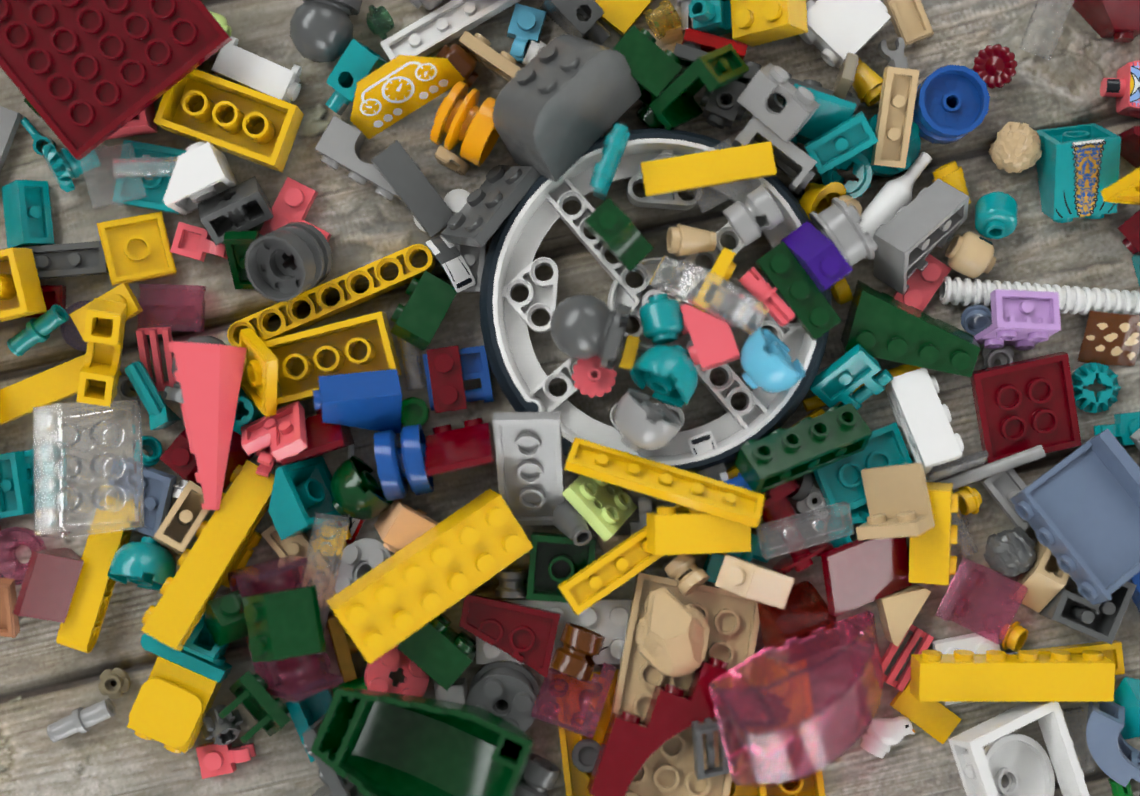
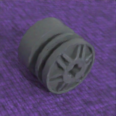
[245,222,333,302]

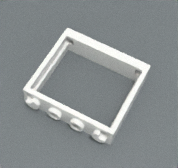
[948,702,1090,796]

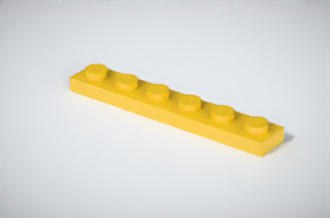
[565,437,765,528]

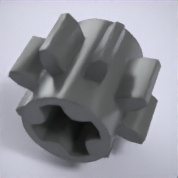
[201,705,244,745]

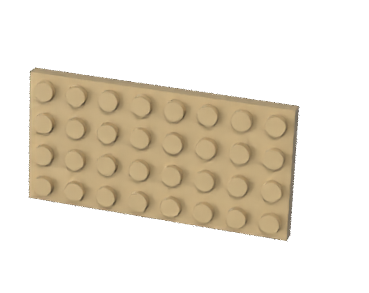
[610,572,763,796]

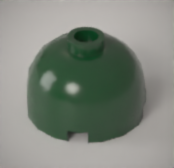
[331,456,393,520]

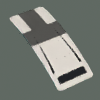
[426,235,476,293]
[687,430,729,482]

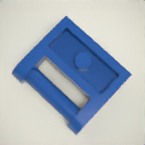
[422,345,494,411]

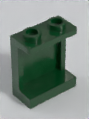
[649,44,750,131]

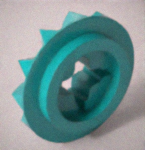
[822,153,874,198]
[1071,362,1121,413]

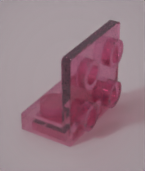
[935,557,1028,644]
[531,663,616,738]

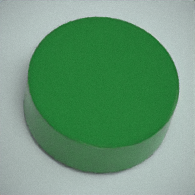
[401,397,430,427]

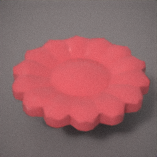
[572,355,617,398]

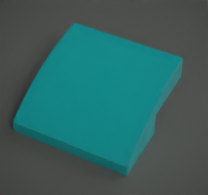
[0,446,67,518]

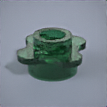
[366,5,394,40]

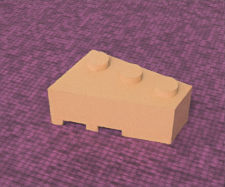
[374,499,439,553]

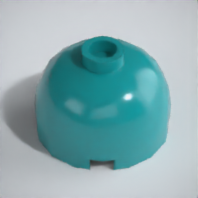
[630,345,698,407]
[107,537,176,591]

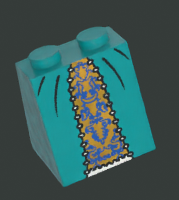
[1034,123,1121,223]

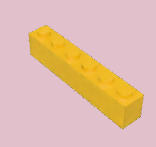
[141,460,275,651]
[910,650,1115,702]

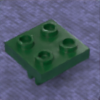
[218,670,291,744]

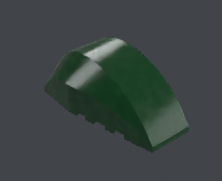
[310,687,534,796]

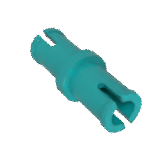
[7,304,69,356]

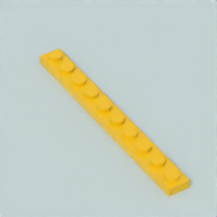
[557,408,825,615]

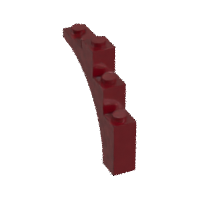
[587,656,793,796]

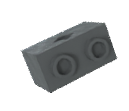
[197,176,274,245]

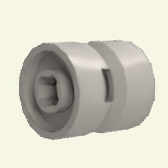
[723,185,785,246]

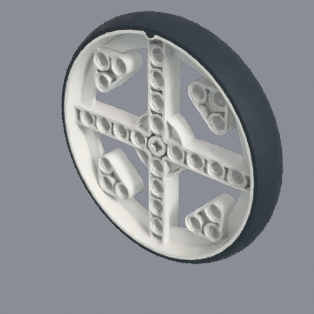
[479,128,832,475]

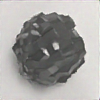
[984,527,1036,578]

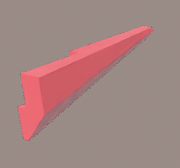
[169,341,247,510]

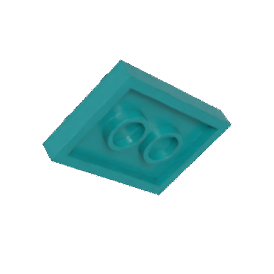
[813,422,913,517]

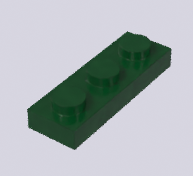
[755,242,842,341]

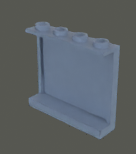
[1010,428,1140,605]

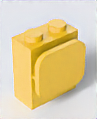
[127,656,223,753]

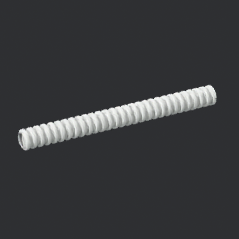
[939,276,1140,315]

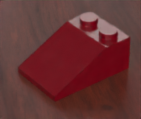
[426,418,496,476]

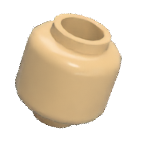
[945,231,996,279]

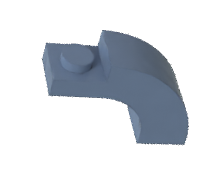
[1086,702,1140,787]

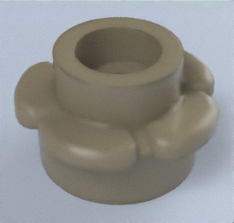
[98,668,130,699]

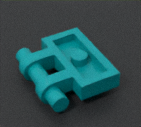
[589,123,630,200]
[810,343,893,410]

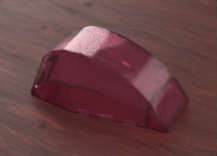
[709,610,884,788]

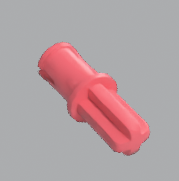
[738,267,795,327]

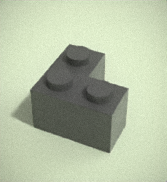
[1038,581,1137,645]

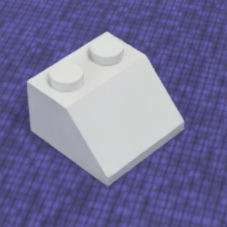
[163,142,239,216]

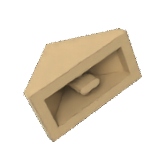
[876,585,931,647]

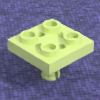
[561,474,638,542]

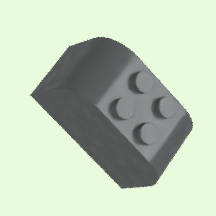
[493,34,642,182]

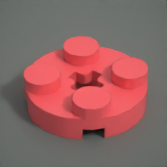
[364,645,429,697]

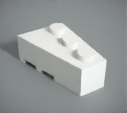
[885,368,964,480]

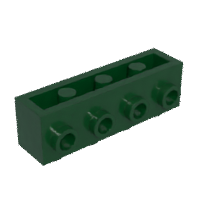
[735,403,872,493]

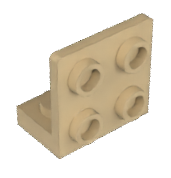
[856,462,935,540]

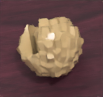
[988,122,1042,173]

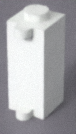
[211,36,302,103]

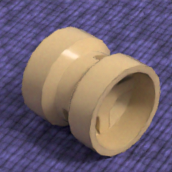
[664,554,709,596]

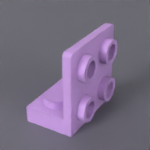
[974,289,1061,350]

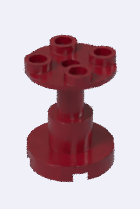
[761,479,834,575]

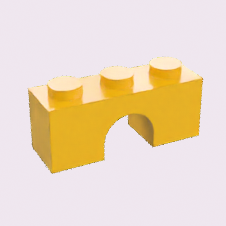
[76,298,128,407]

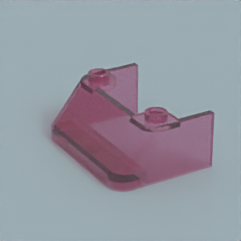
[228,556,343,702]

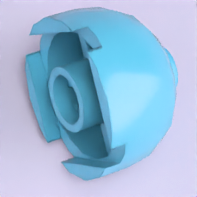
[740,327,806,393]

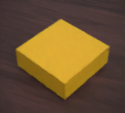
[618,335,640,371]

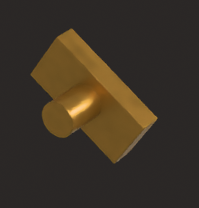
[325,615,360,682]

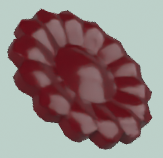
[973,44,1018,89]

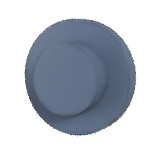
[961,305,992,335]

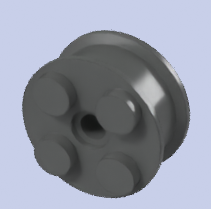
[466,661,539,732]

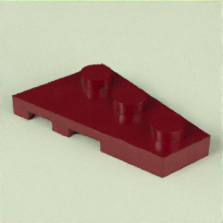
[459,593,561,678]

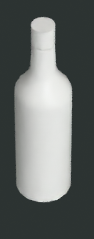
[858,152,932,259]

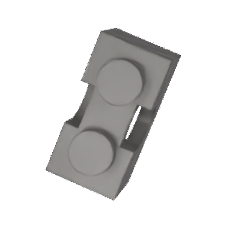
[737,63,820,143]

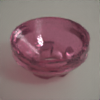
[0,527,47,585]

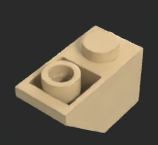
[1009,541,1070,613]

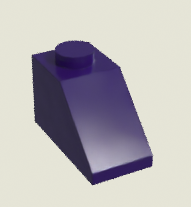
[780,221,853,292]

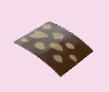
[1078,311,1140,366]

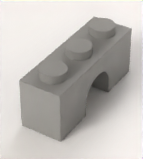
[315,116,420,201]

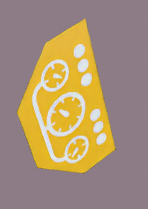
[350,55,465,139]

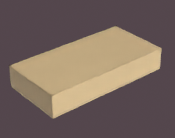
[883,0,934,47]

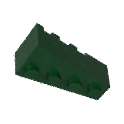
[841,280,981,378]

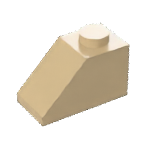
[153,480,209,555]
[715,555,795,610]

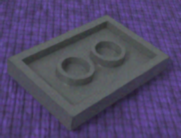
[441,165,540,247]

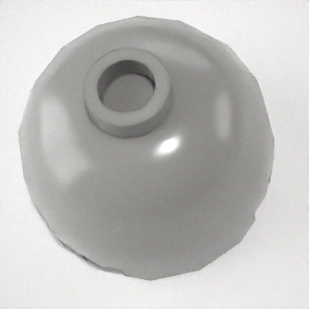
[614,388,682,451]

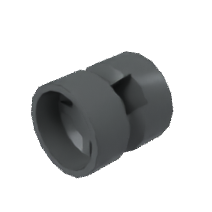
[514,753,561,796]

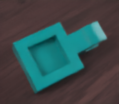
[1093,411,1140,446]

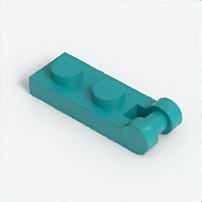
[140,633,233,683]

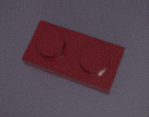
[426,345,468,413]

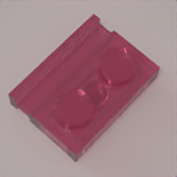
[137,284,206,332]

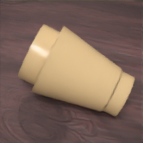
[666,224,717,257]

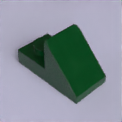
[223,231,259,289]

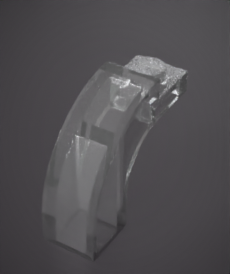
[649,255,769,336]

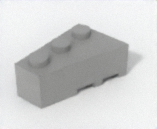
[873,179,969,295]

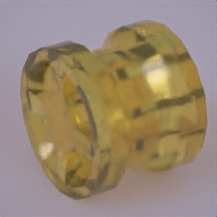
[643,0,682,40]

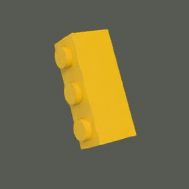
[909,482,959,586]
[646,506,751,555]

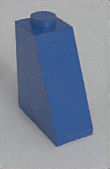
[313,369,402,433]

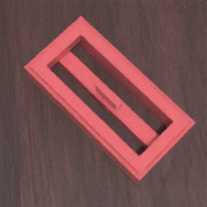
[136,327,176,391]
[873,624,934,692]

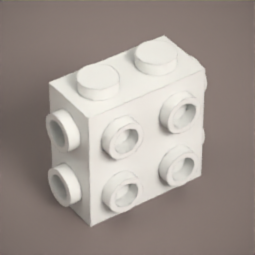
[799,0,891,69]

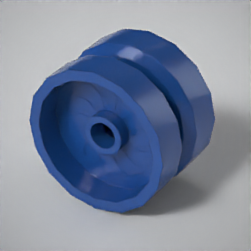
[912,65,990,145]
[374,424,434,501]

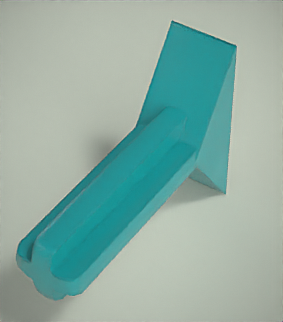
[125,361,182,431]

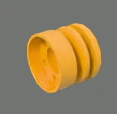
[430,81,499,167]

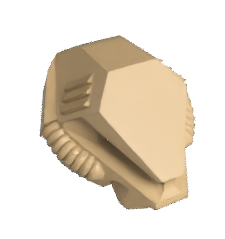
[635,587,710,678]

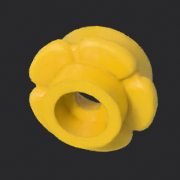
[954,485,982,515]
[999,621,1028,652]

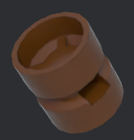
[550,622,605,681]

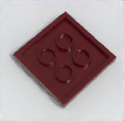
[970,352,1082,464]

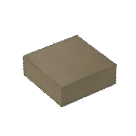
[832,52,859,99]

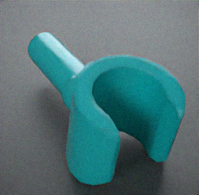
[20,118,56,156]

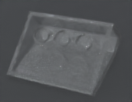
[33,400,145,539]

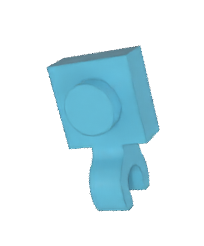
[507,3,546,63]

